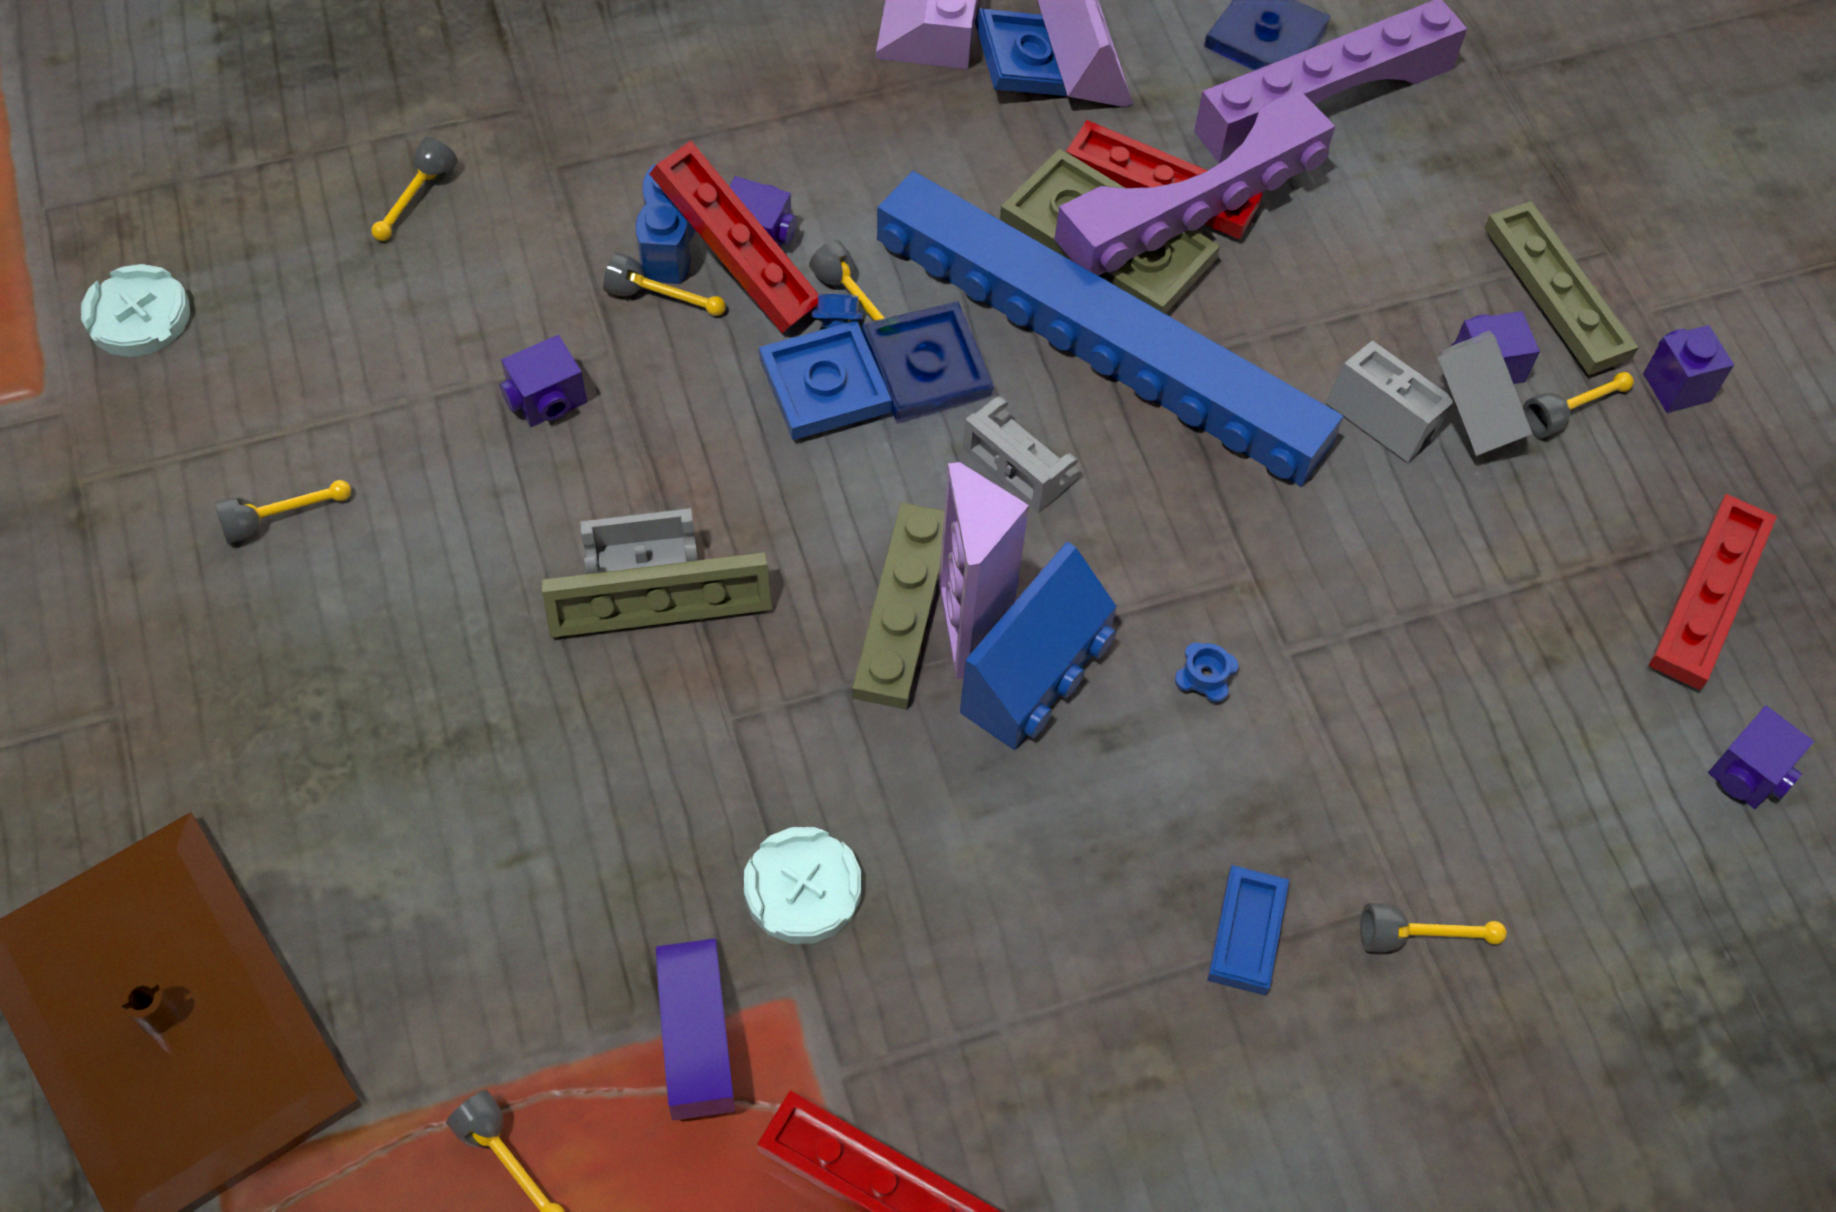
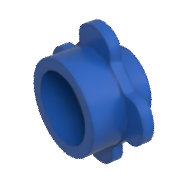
[812,294,863,328]
[1175,643,1238,702]

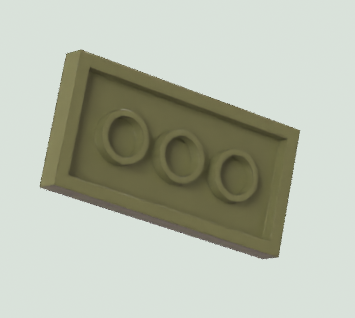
[1000,148,1220,314]

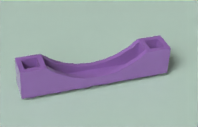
[1194,0,1467,164]
[1054,89,1335,276]

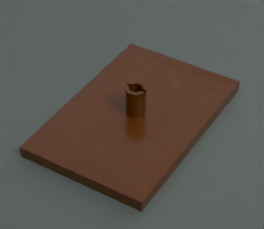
[0,812,362,1212]

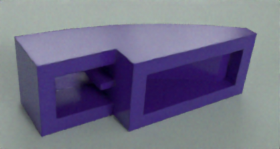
[656,938,735,1121]

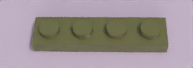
[1484,201,1639,375]
[852,502,944,710]
[542,552,772,638]

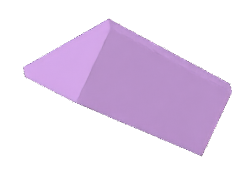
[1037,0,1133,107]
[938,462,1029,679]

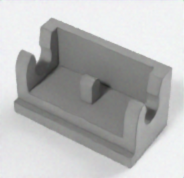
[1437,330,1533,456]
[1325,340,1455,463]
[963,396,1080,513]
[580,508,698,574]

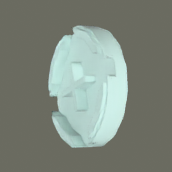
[81,264,190,357]
[744,827,861,944]

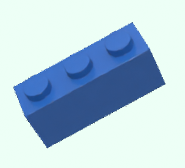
[960,542,1117,750]

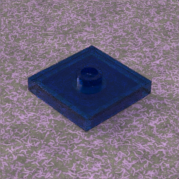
[1204,0,1330,70]
[861,301,994,420]

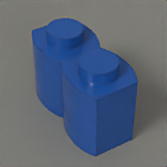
[636,164,695,284]

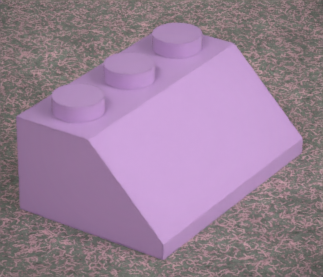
[876,0,979,69]

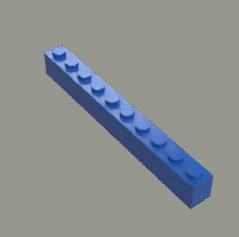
[877,170,1344,487]

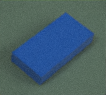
[1207,865,1290,996]

